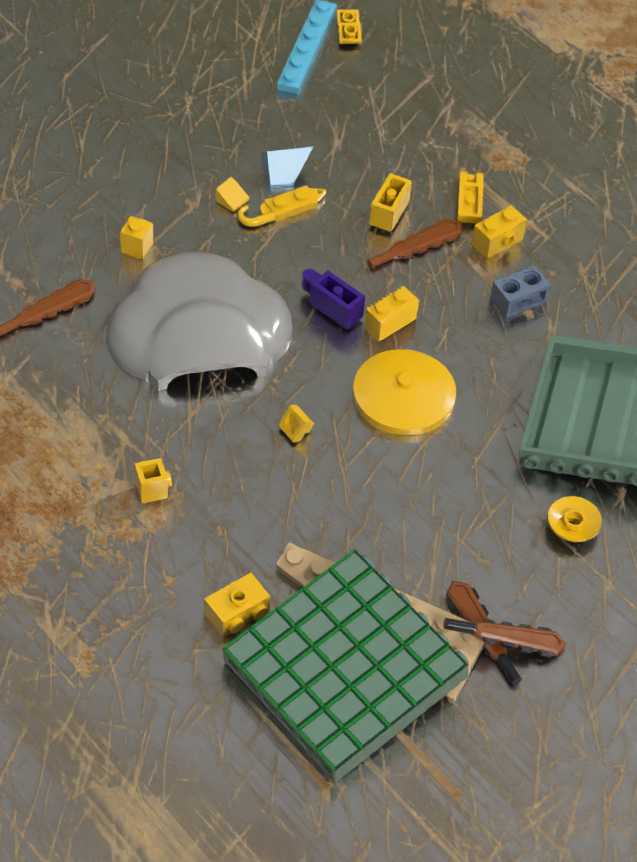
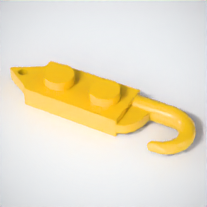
[237,185,326,227]

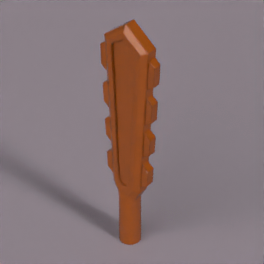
[367,219,462,269]
[0,279,95,336]

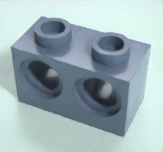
[490,266,551,318]

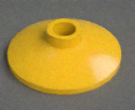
[547,496,602,542]

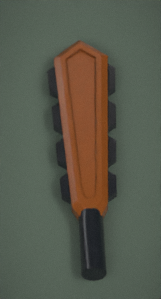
[446,581,522,685]
[443,618,567,658]

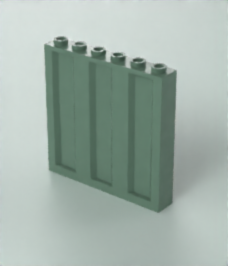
[519,334,637,486]

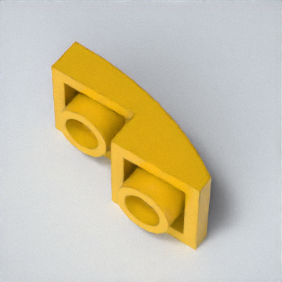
[336,10,362,44]

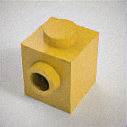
[120,216,153,260]
[135,458,172,504]

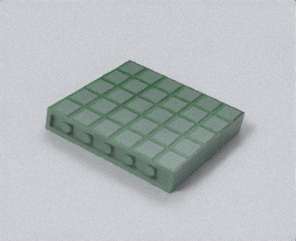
[222,549,469,783]

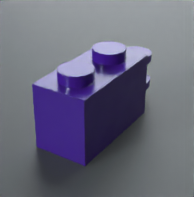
[302,269,365,330]

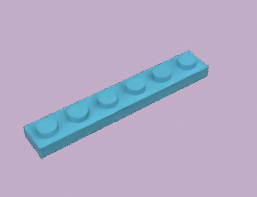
[277,0,337,95]

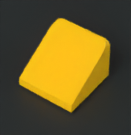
[216,177,249,213]

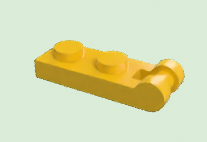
[457,171,484,224]

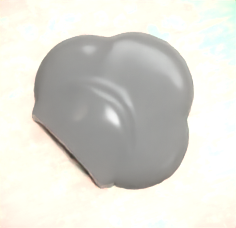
[106,252,293,391]

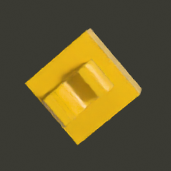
[278,405,314,442]

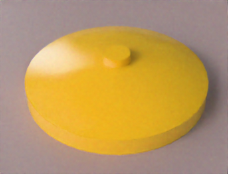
[353,349,456,436]

